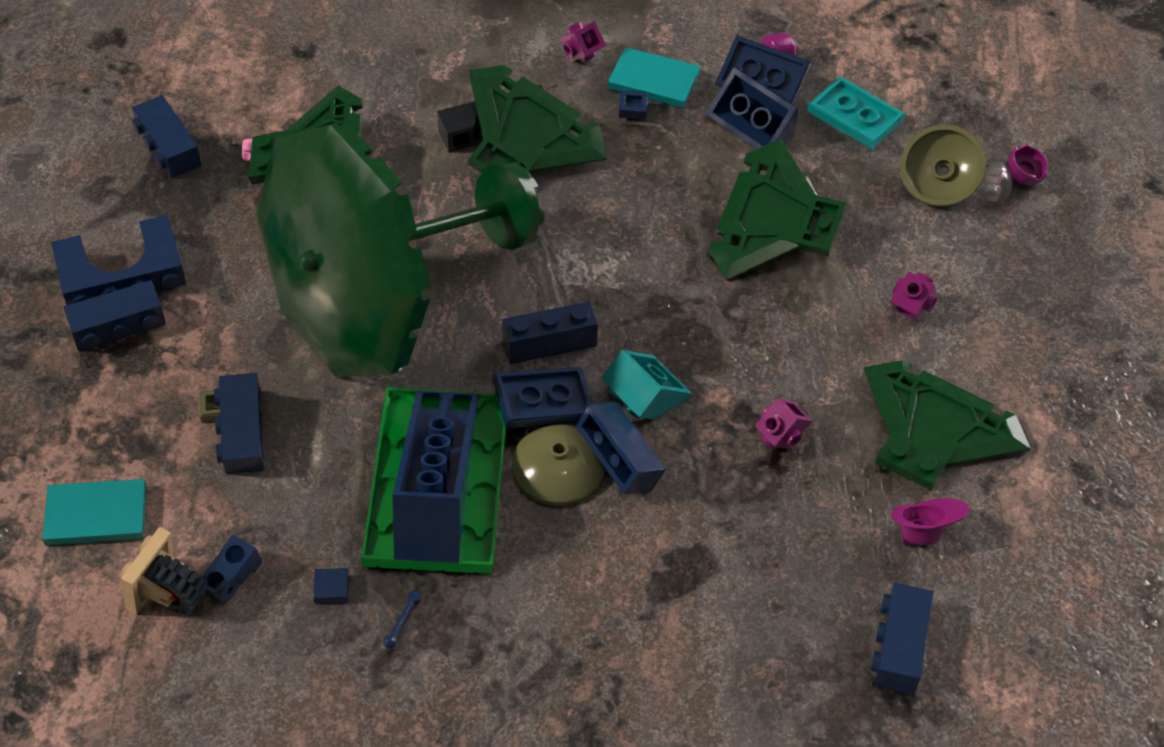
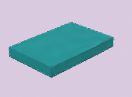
[608,47,701,108]
[807,76,906,150]
[42,479,147,546]

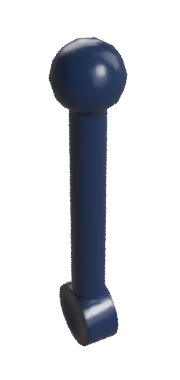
[383,590,421,649]

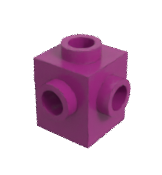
[560,21,606,62]
[890,271,938,323]
[755,398,812,449]

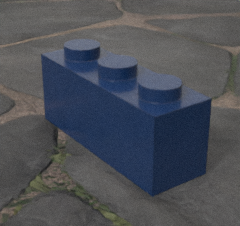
[131,95,202,178]
[63,280,166,351]
[502,301,598,364]
[214,373,265,474]
[575,402,666,495]
[870,582,934,694]

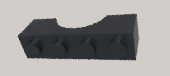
[437,85,544,153]

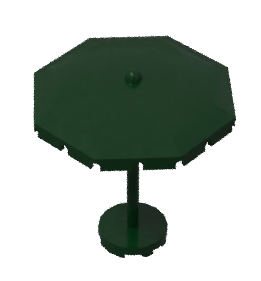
[256,122,545,377]

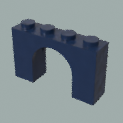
[51,215,186,305]

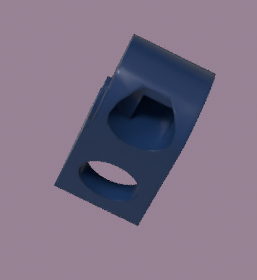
[202,534,263,603]

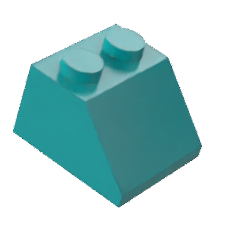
[601,350,692,419]

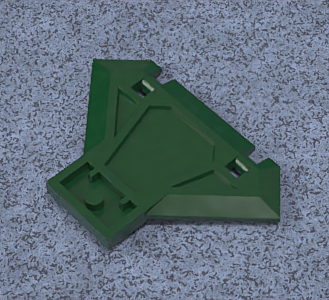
[468,65,607,173]
[248,85,363,185]
[709,138,846,281]
[864,360,1031,491]

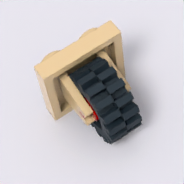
[120,526,207,615]

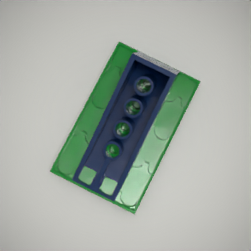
[361,387,507,574]

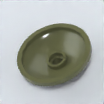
[900,124,986,207]
[512,424,606,506]

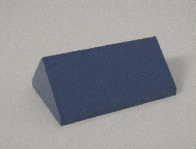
[706,67,799,149]

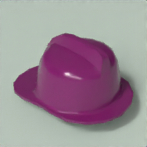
[891,498,969,546]

